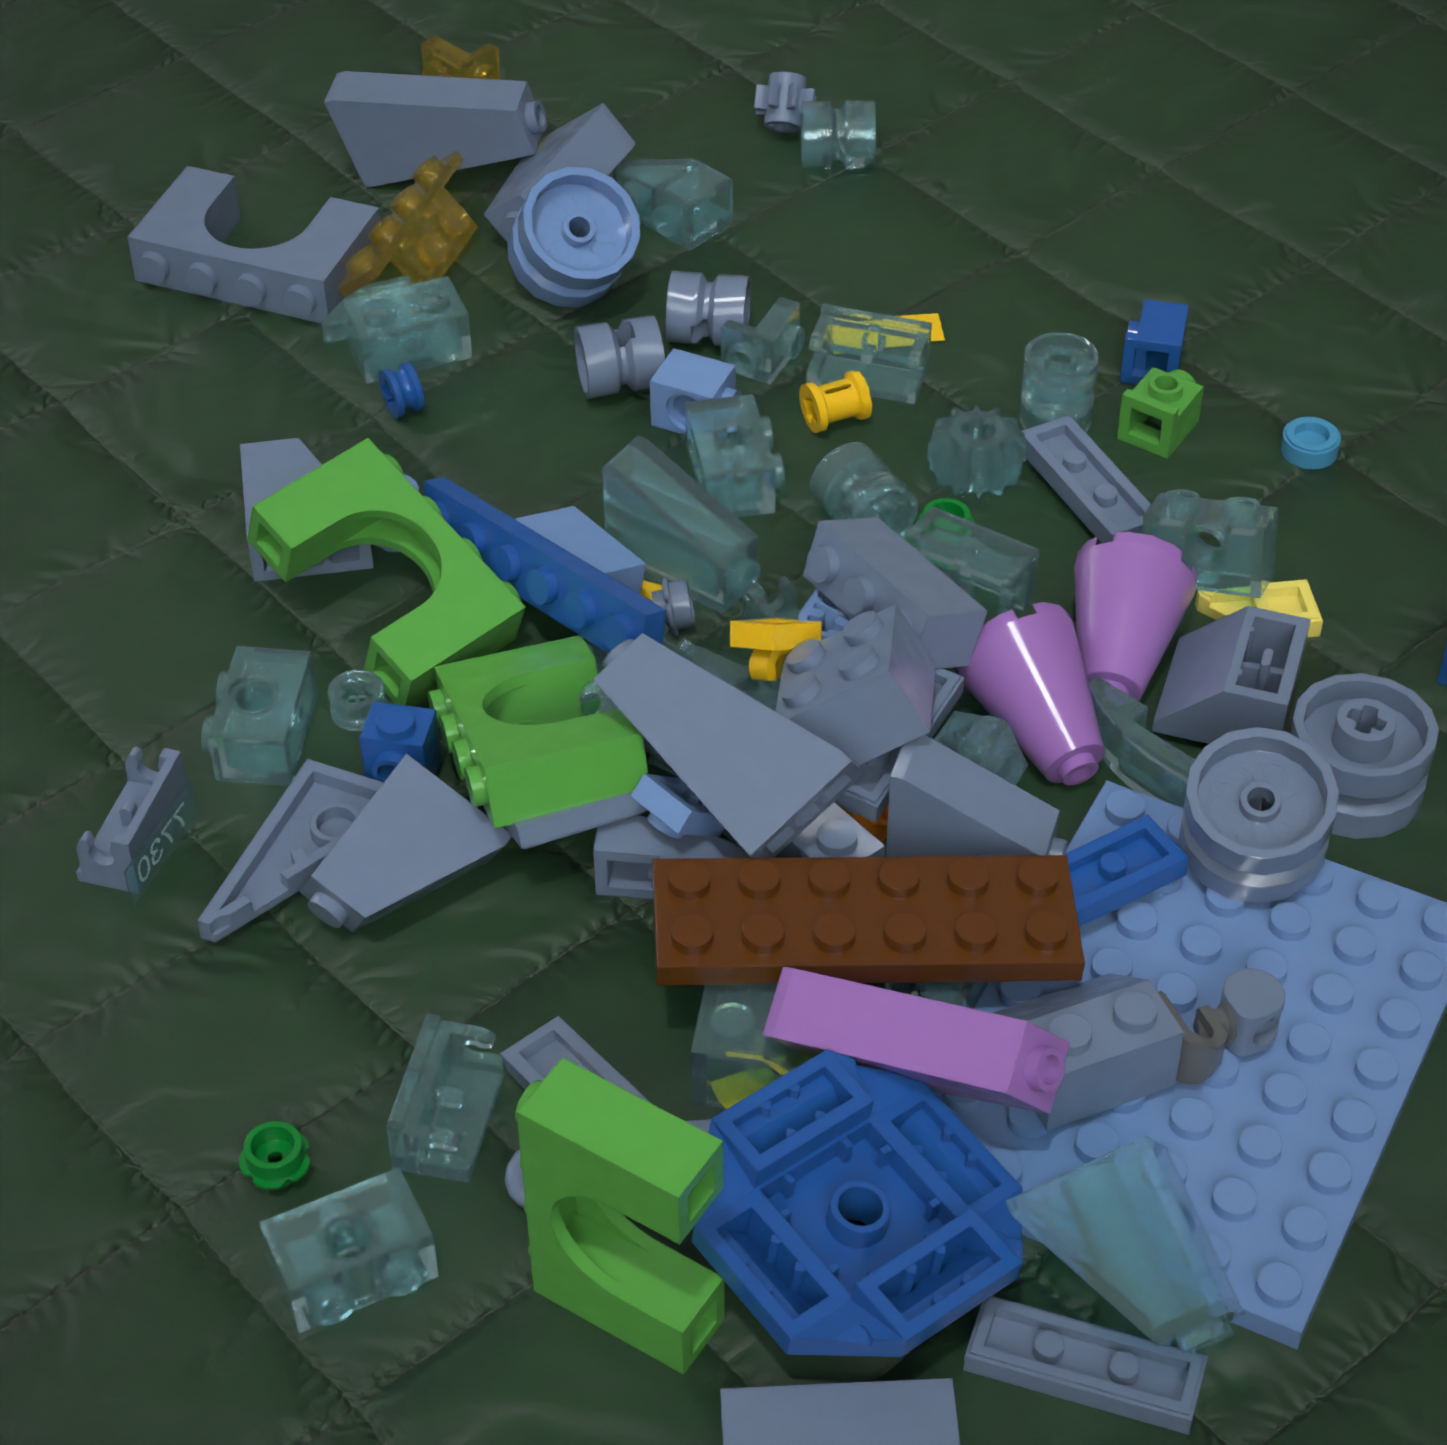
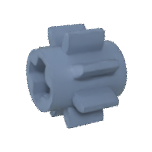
[754,72,817,133]

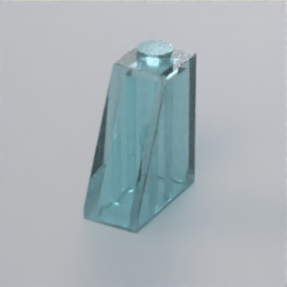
[602,435,761,614]

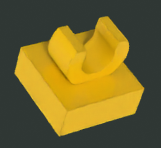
[730,618,822,681]

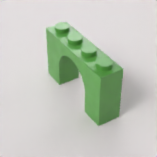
[247,438,526,706]
[428,635,648,829]
[515,1057,725,1375]

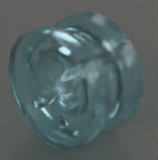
[328,670,386,731]

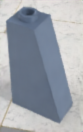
[324,71,547,188]
[593,633,865,858]

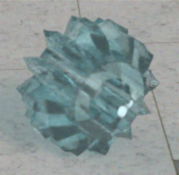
[927,404,1027,500]

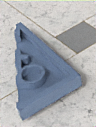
[197,759,384,943]

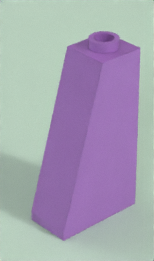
[762,967,1070,1114]

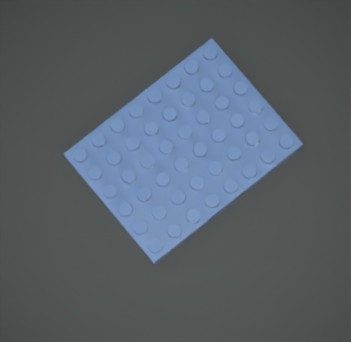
[934,780,1447,1350]

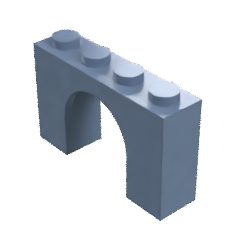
[127,166,384,325]

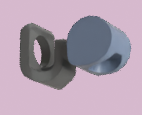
[1158,968,1286,1084]

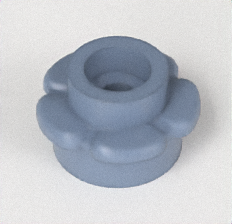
[652,577,696,637]

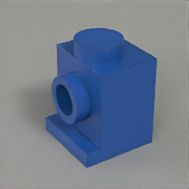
[1120,299,1189,385]
[359,701,442,782]

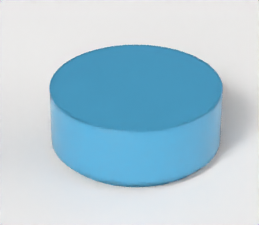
[1280,417,1341,470]

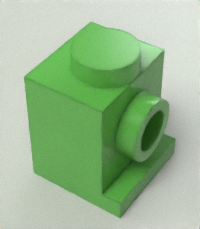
[1117,367,1204,459]

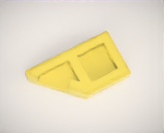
[1195,579,1323,638]

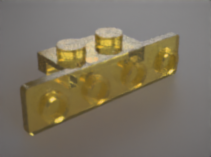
[337,151,478,297]

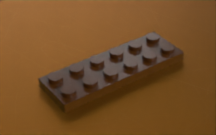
[652,855,1085,985]

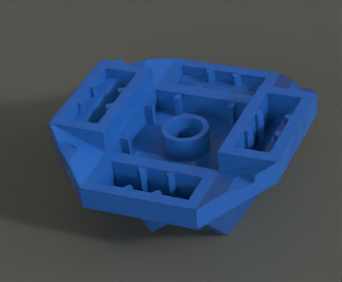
[691,1049,1023,1357]

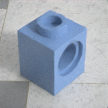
[650,348,742,443]

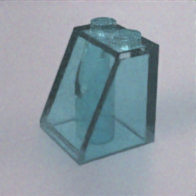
[1005,1135,1245,1353]

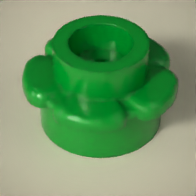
[239,1121,311,1190]

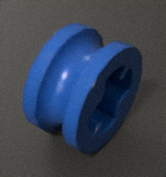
[378,362,425,419]

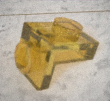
[421,35,501,80]

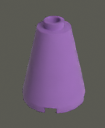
[1074,531,1198,711]
[955,602,1105,786]

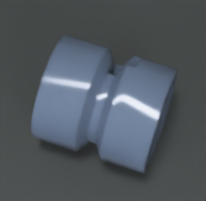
[666,271,751,348]
[574,315,665,399]

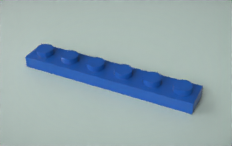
[424,477,666,653]

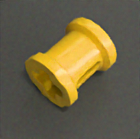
[799,370,872,434]

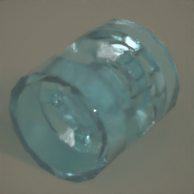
[801,100,876,169]
[1019,332,1099,432]
[810,442,918,538]

